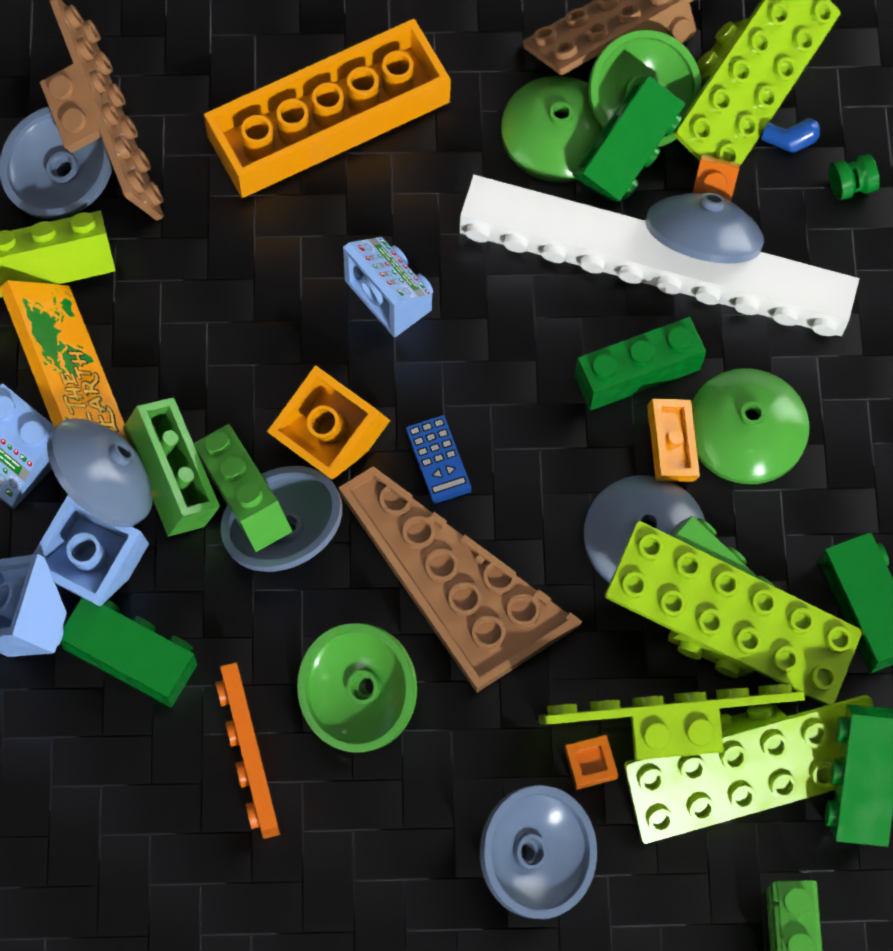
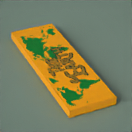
[0,280,129,443]

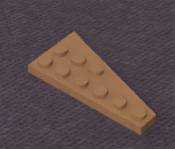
[339,466,582,693]

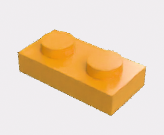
[647,399,700,482]

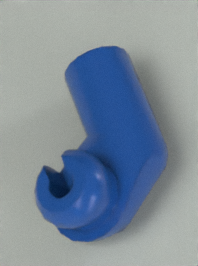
[761,118,820,153]

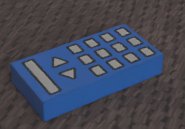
[406,415,472,505]

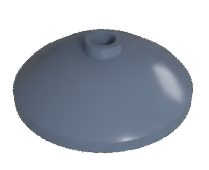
[0,107,113,219]
[645,193,764,263]
[47,418,152,527]
[220,466,342,572]
[583,475,705,583]
[480,785,597,919]

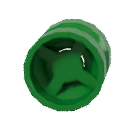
[828,154,880,201]

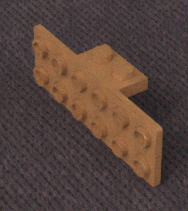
[40,0,164,221]
[523,0,697,75]

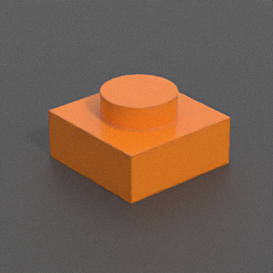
[693,155,740,202]
[564,735,618,790]

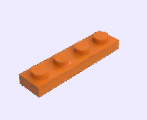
[215,662,280,839]

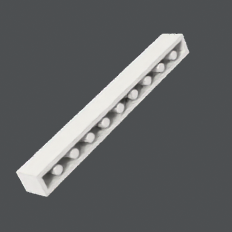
[460,175,860,337]

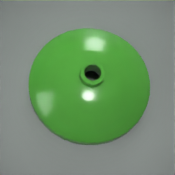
[589,30,702,147]
[501,76,603,182]
[691,368,809,484]
[297,623,417,753]

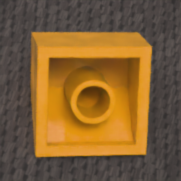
[267,365,391,480]

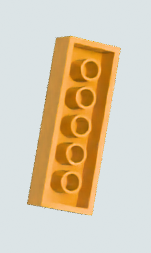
[204,19,451,198]

